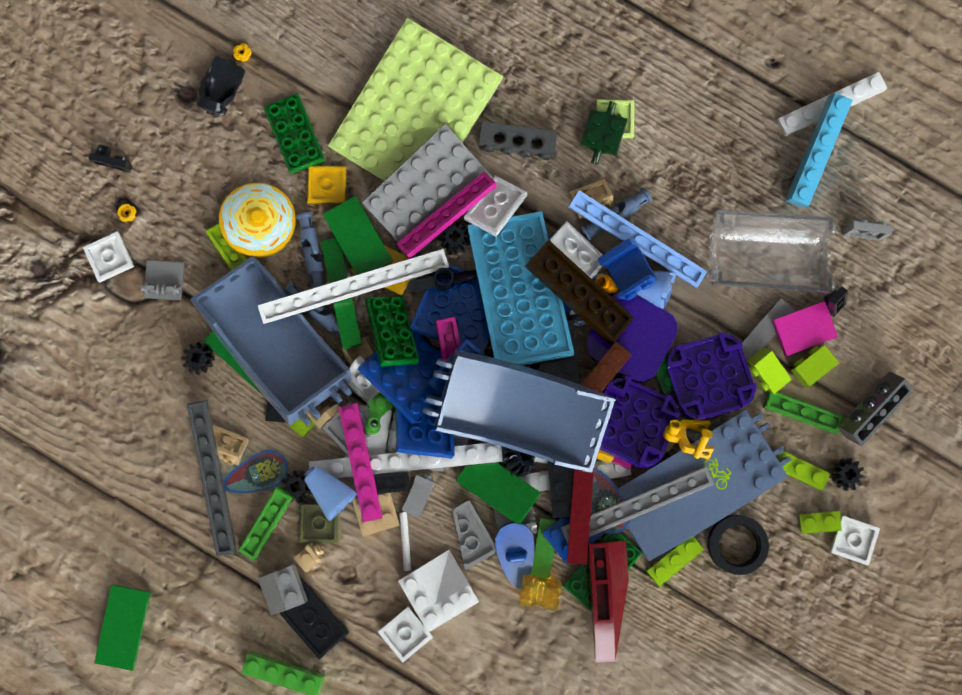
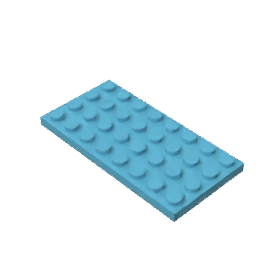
[467,211,574,366]

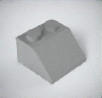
[258,564,308,615]

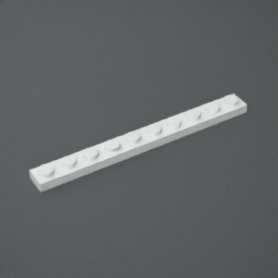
[258,249,449,324]
[309,443,503,479]

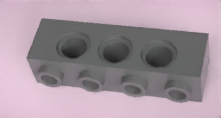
[479,121,557,160]
[838,372,913,447]

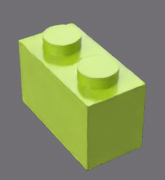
[791,345,839,388]
[746,347,792,394]

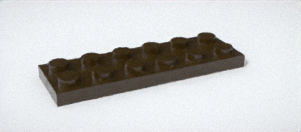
[524,240,634,345]

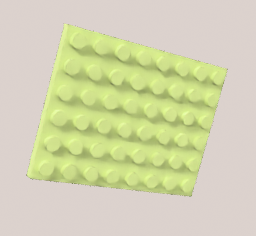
[328,18,503,181]

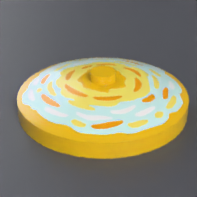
[219,183,296,258]

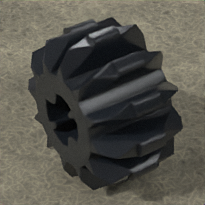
[439,222,470,254]
[181,342,215,375]
[502,448,536,477]
[831,458,865,491]
[281,470,312,503]

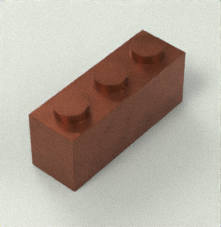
[581,342,632,393]

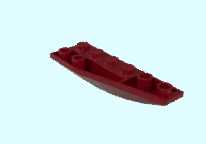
[587,540,629,663]

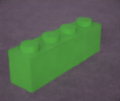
[241,651,325,695]

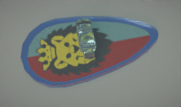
[223,450,289,493]
[591,468,630,534]

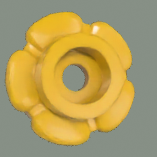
[233,43,251,62]
[117,204,136,222]

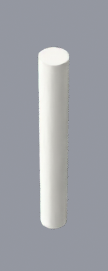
[399,512,412,571]

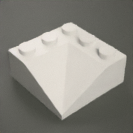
[398,549,479,633]

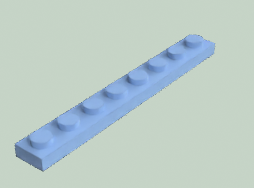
[568,190,707,288]

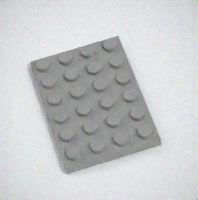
[361,124,494,258]

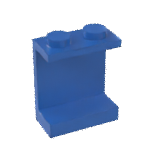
[597,238,657,300]

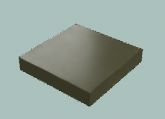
[299,503,340,543]

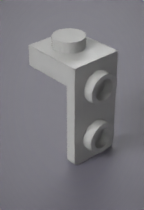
[402,473,435,518]

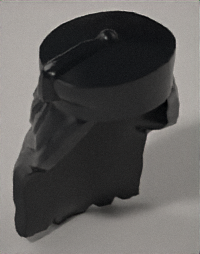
[196,56,245,116]

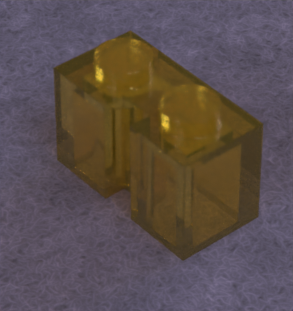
[519,574,561,611]

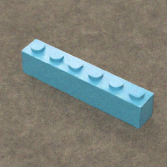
[785,92,853,208]

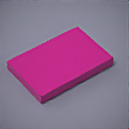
[772,301,838,356]

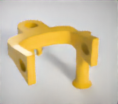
[663,419,714,460]

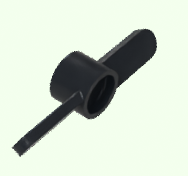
[407,267,478,292]

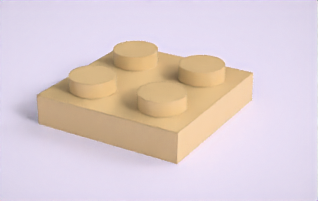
[352,493,400,537]

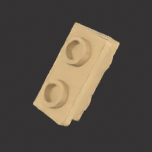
[569,179,614,219]
[213,425,249,466]

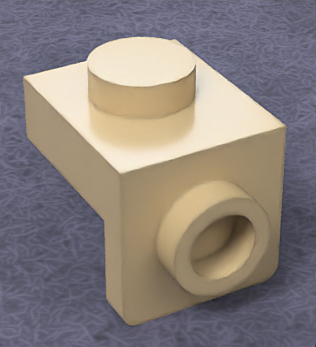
[342,336,376,365]

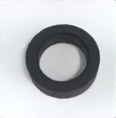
[707,515,769,575]

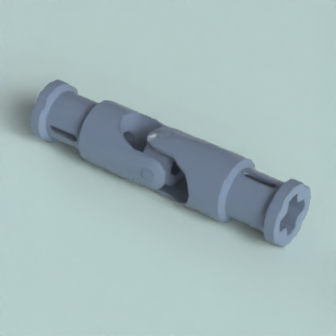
[580,187,652,241]
[296,212,326,289]
[283,281,341,340]

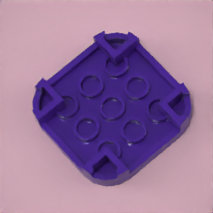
[587,292,678,383]
[666,333,756,420]
[600,376,680,468]

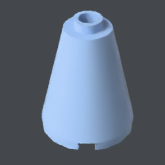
[636,271,675,309]
[304,467,357,521]

